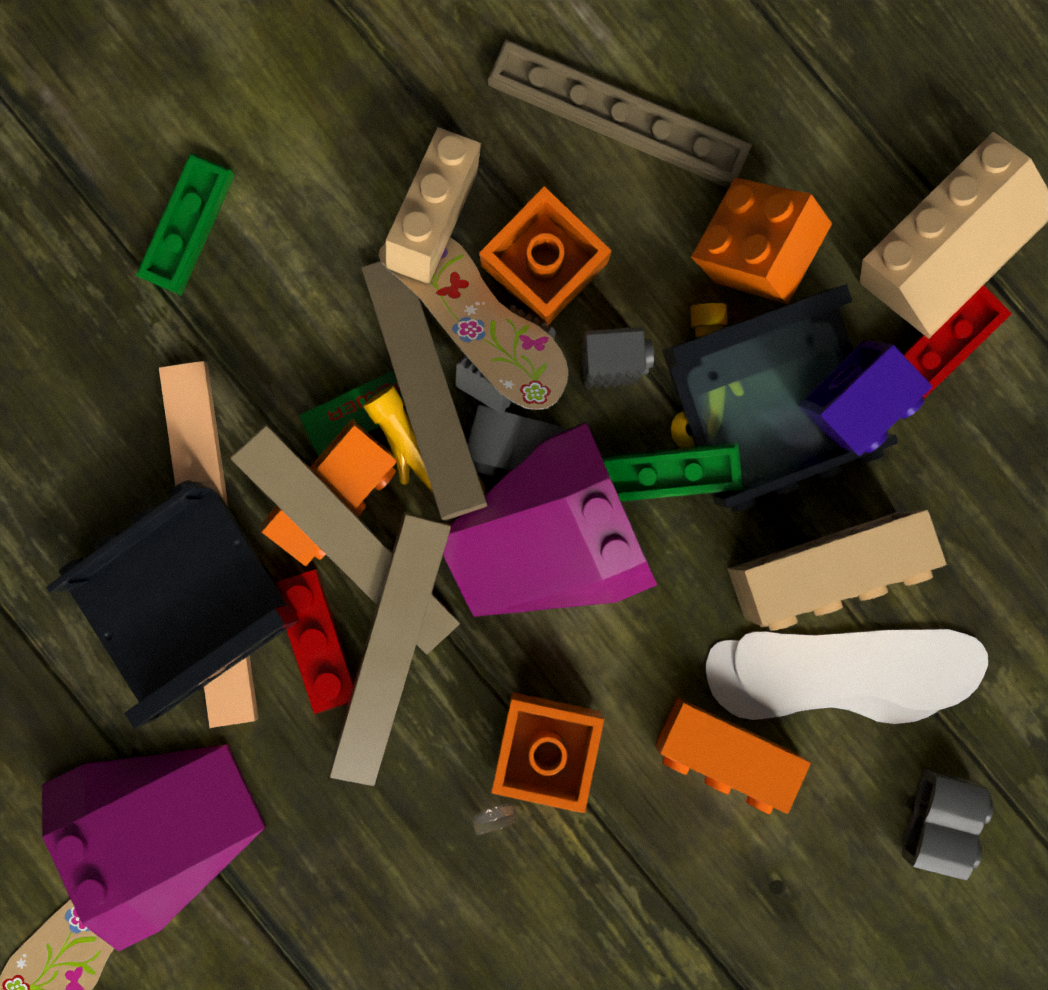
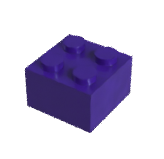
[797,340,933,456]

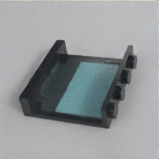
[662,284,898,512]

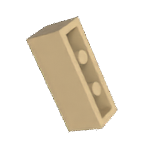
[386,127,481,284]

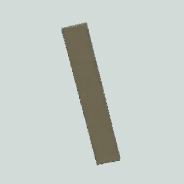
[488,39,752,188]
[361,261,488,521]
[230,423,460,655]
[329,511,451,786]

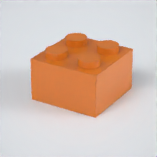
[691,178,832,305]
[479,186,612,326]
[492,692,604,813]

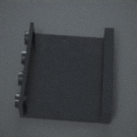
[46,480,300,729]

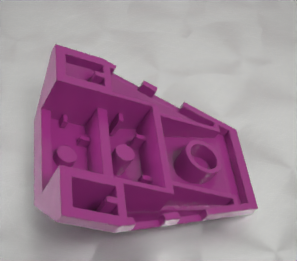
[443,422,657,617]
[42,744,267,952]

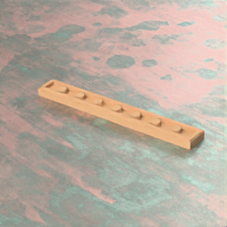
[159,361,259,728]

